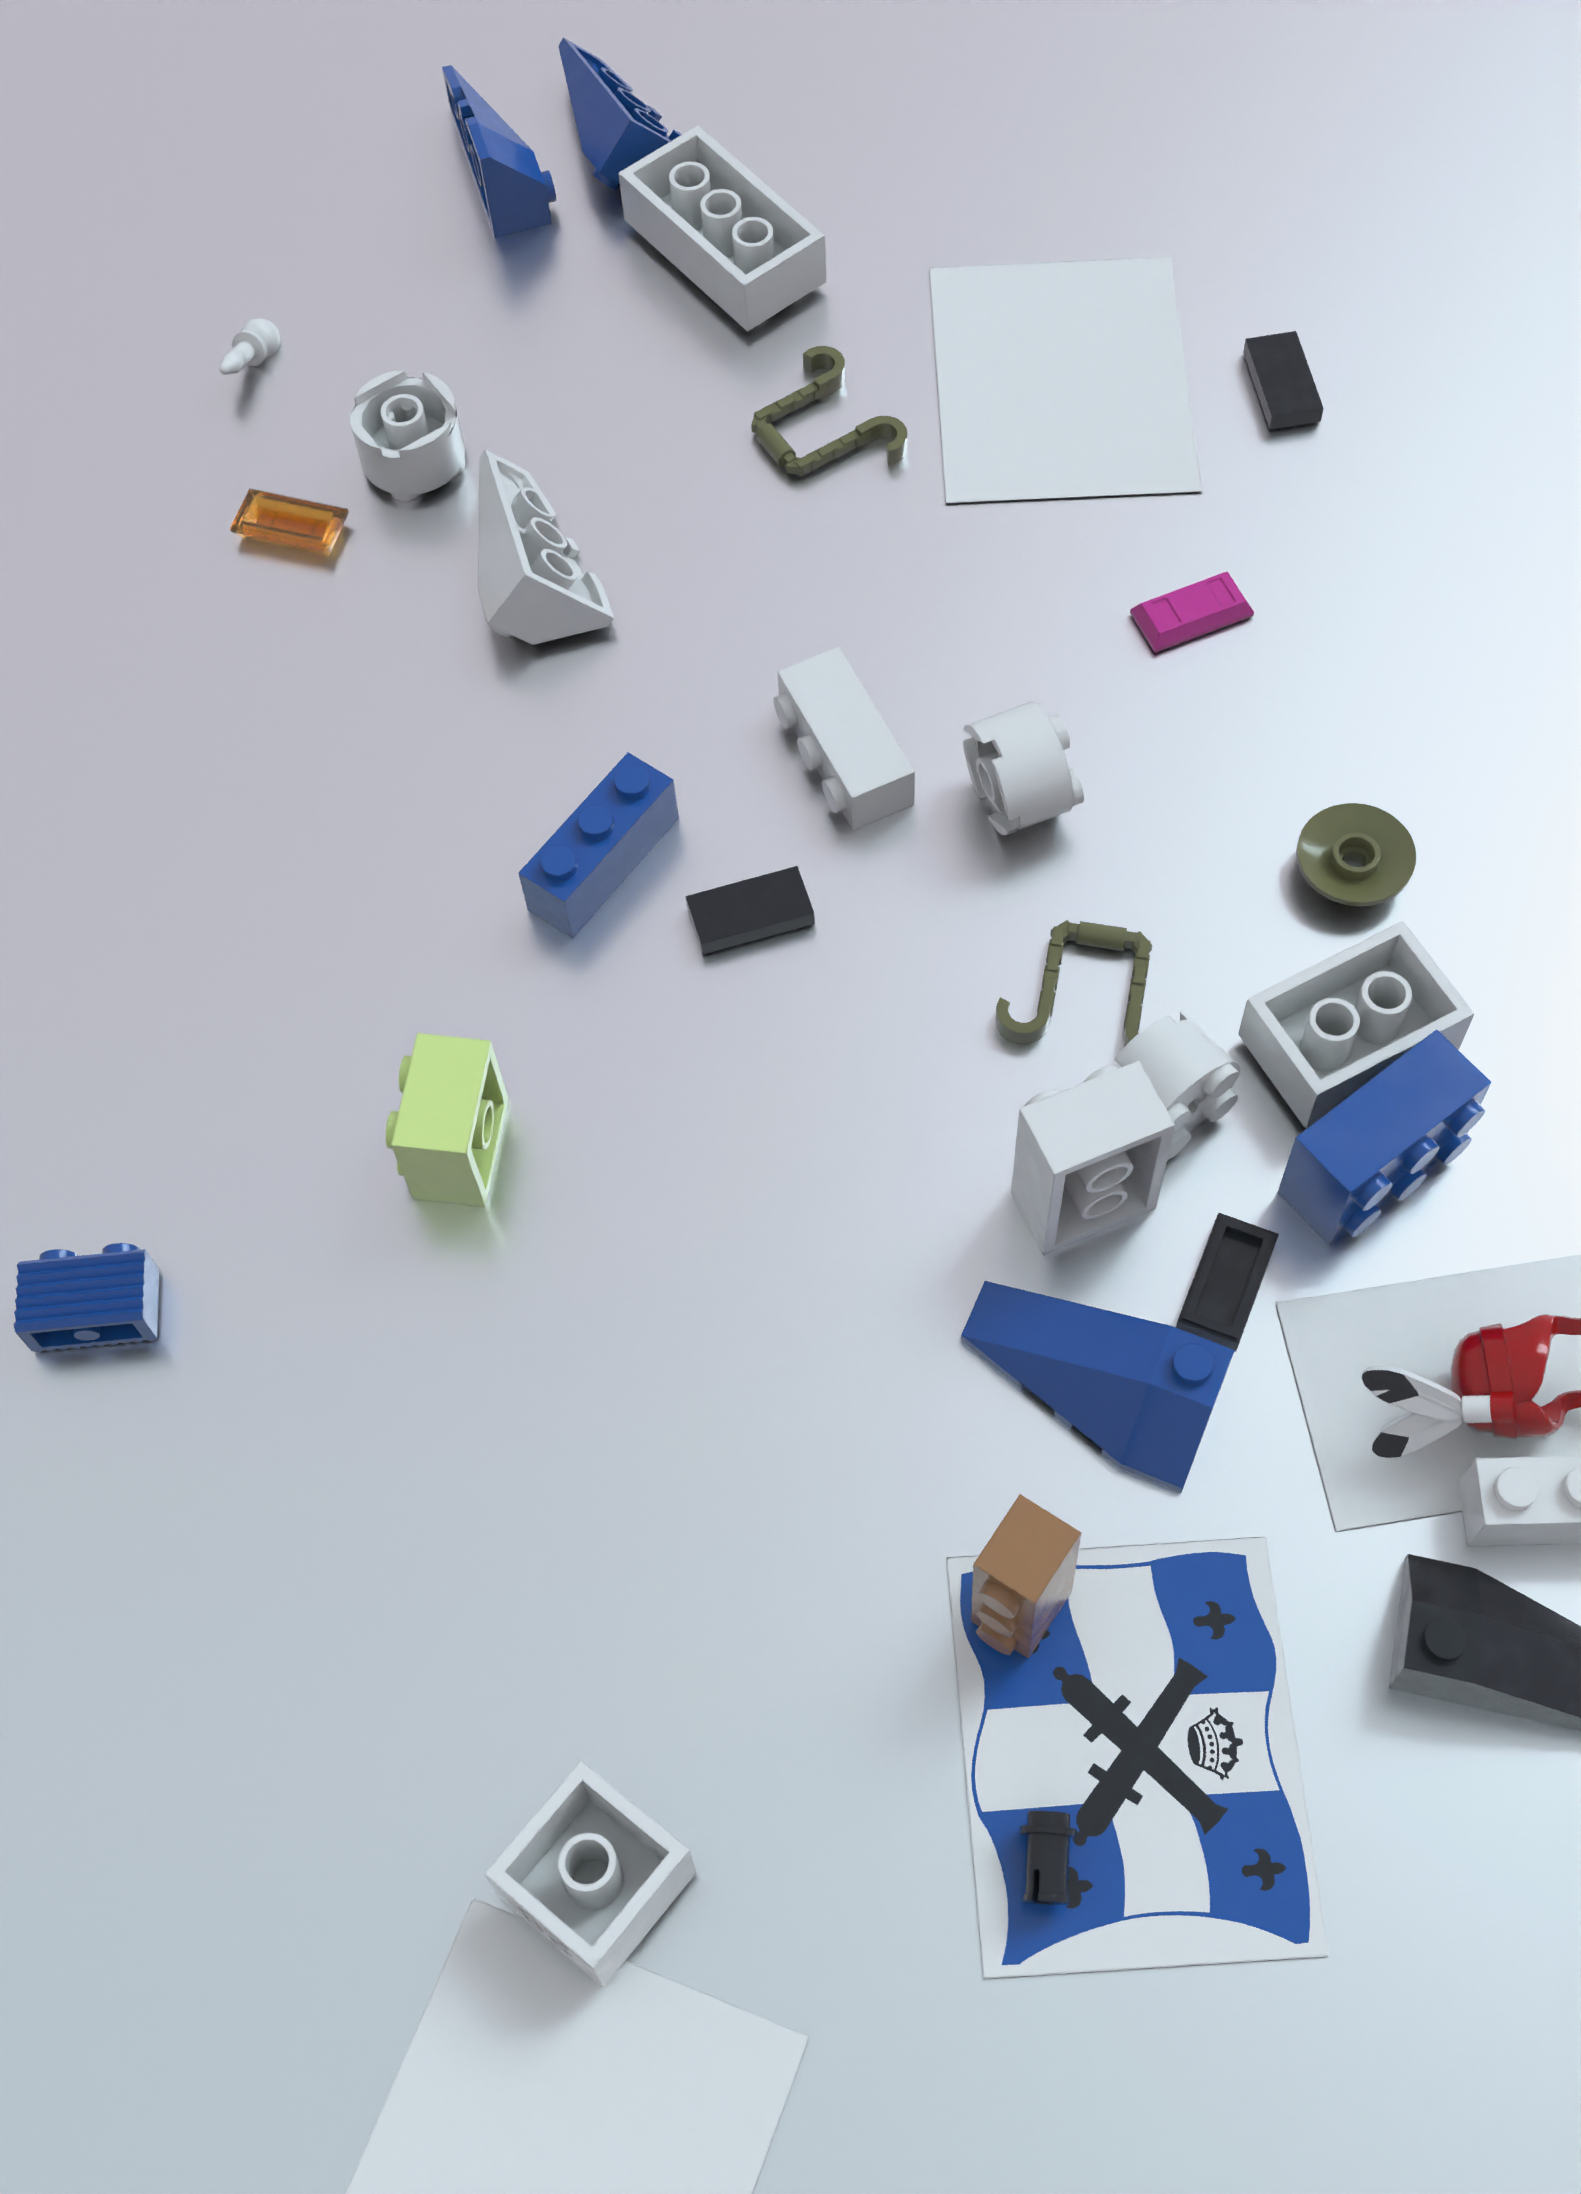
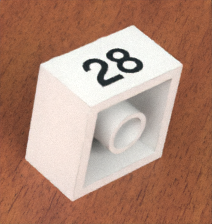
[485,1761,696,1987]

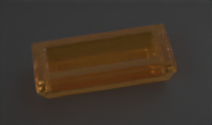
[230,488,349,555]

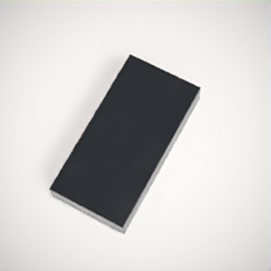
[1243,331,1324,429]
[685,866,815,955]
[1176,1212,1279,1352]

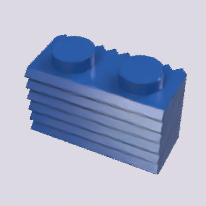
[13,1243,159,1353]

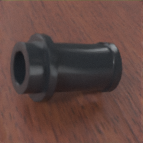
[1020,1811,1077,1905]

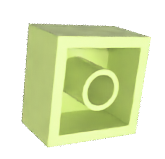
[386,1033,508,1207]

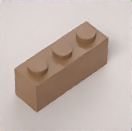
[971,1494,1082,1659]

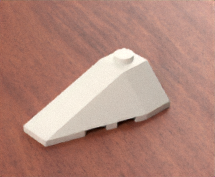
[478,449,614,645]

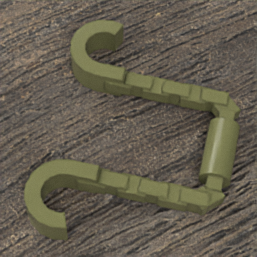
[751,346,907,477]
[995,920,1153,1047]

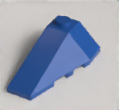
[558,38,682,190]
[442,65,556,238]
[961,1281,1235,1493]

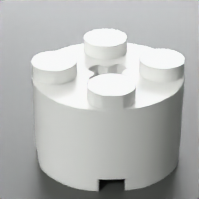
[349,370,466,502]
[963,701,1084,836]
[1114,1011,1240,1160]

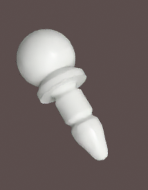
[219,318,281,375]

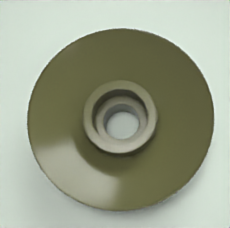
[1296,803,1417,906]

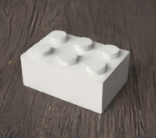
[1238,920,1475,1129]
[1011,1060,1175,1255]

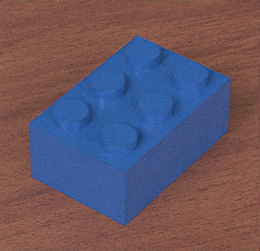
[1277,1029,1492,1246]

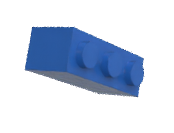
[518,752,679,939]

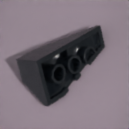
[1389,1554,1581,1731]

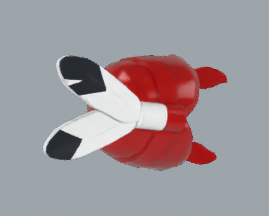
[1362,1314,1581,1458]

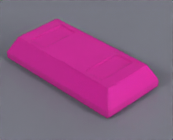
[1130,571,1254,653]

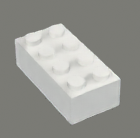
[618,125,827,332]

